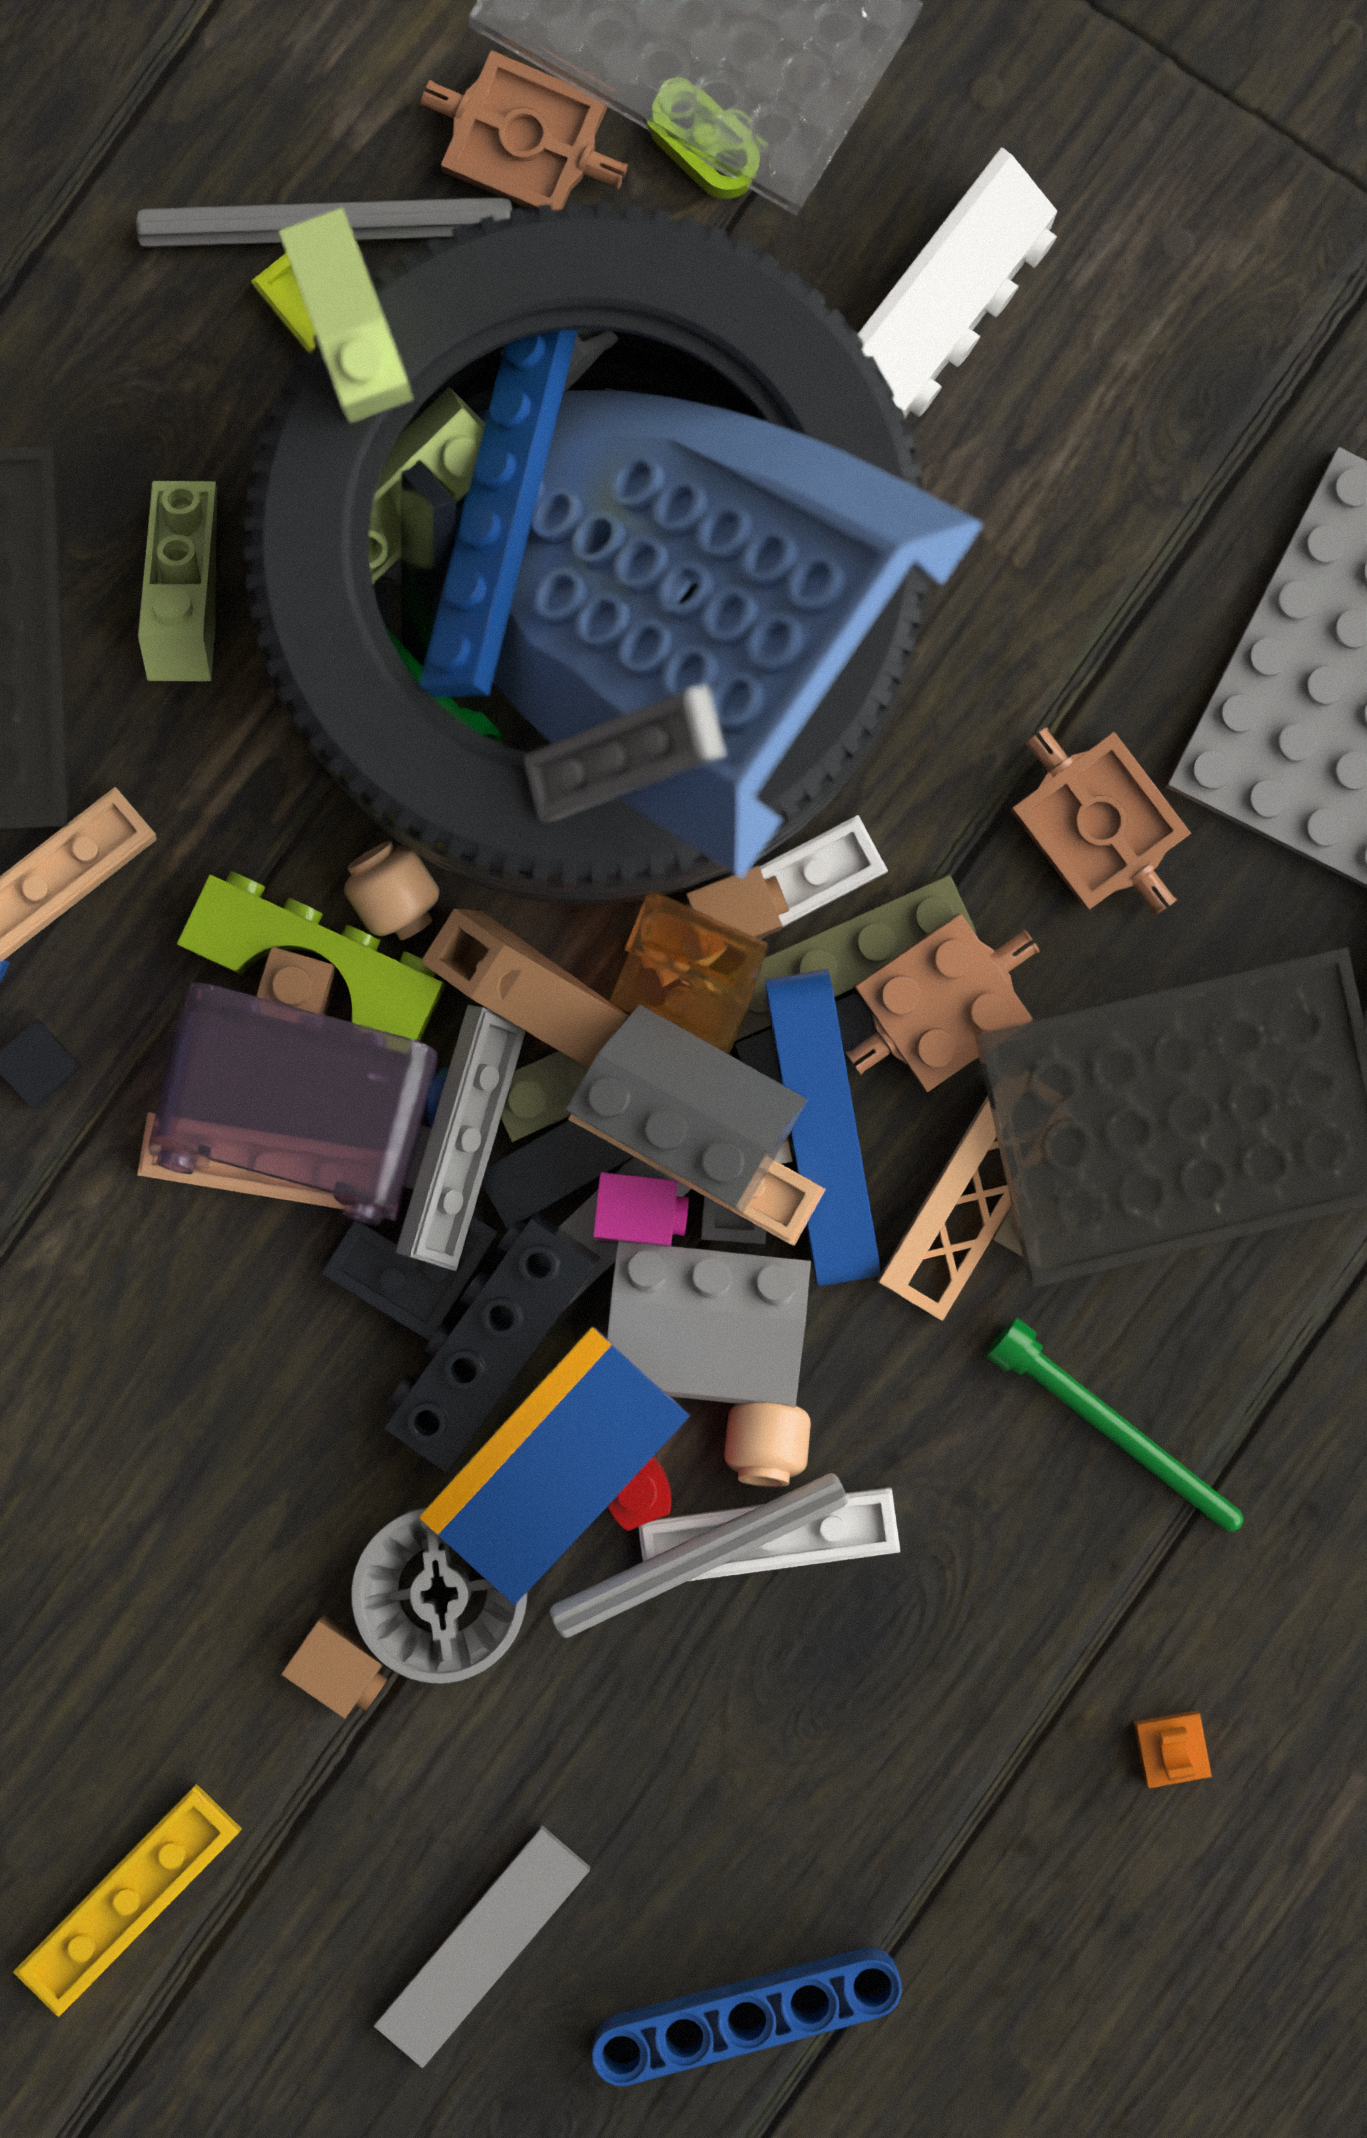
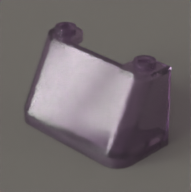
[147,983,438,1225]

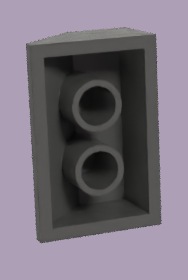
[566,1004,808,1213]

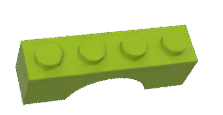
[177,871,447,1055]

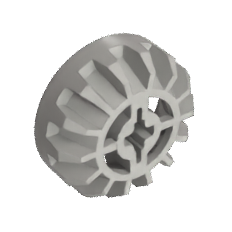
[352,1507,527,1683]

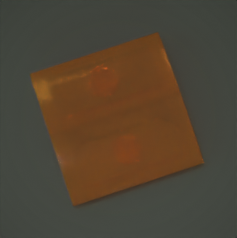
[609,892,768,1054]

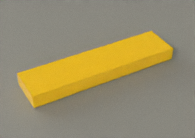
[13,1784,242,2017]

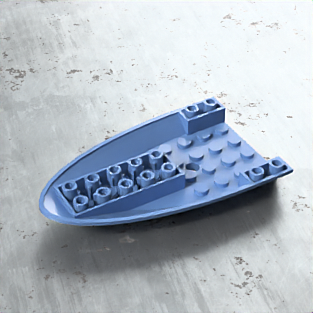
[455,390,982,878]

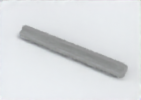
[550,1473,848,1638]

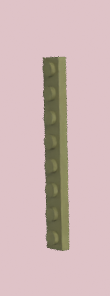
[501,875,977,1142]

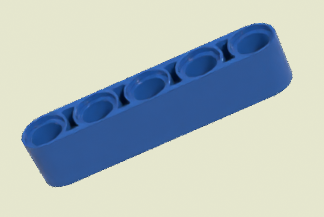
[764,969,881,1287]
[592,1947,902,2086]

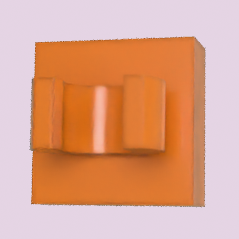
[1134,1710,1212,1788]

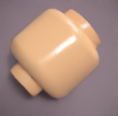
[344,841,439,940]
[724,1402,811,1488]

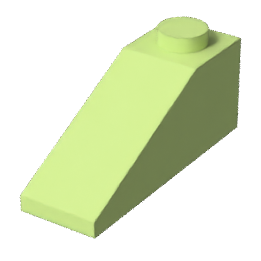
[279,207,414,423]

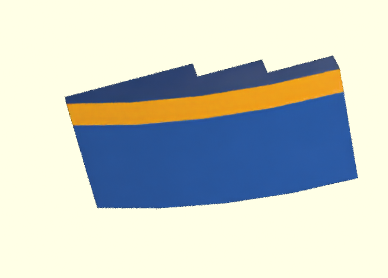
[419,1327,690,1605]

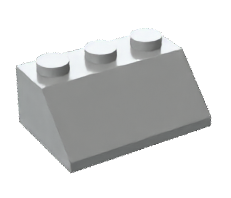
[607,1241,811,1408]

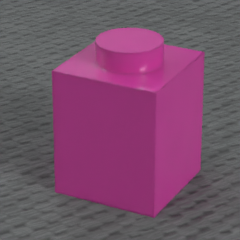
[593,1172,689,1247]

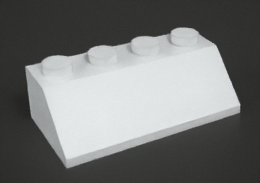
[858,147,1057,418]

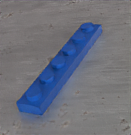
[420,330,577,698]

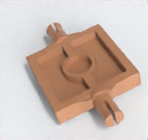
[420,50,628,210]
[1010,727,1191,916]
[845,913,1040,1092]

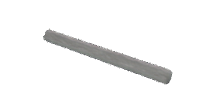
[136,197,513,248]

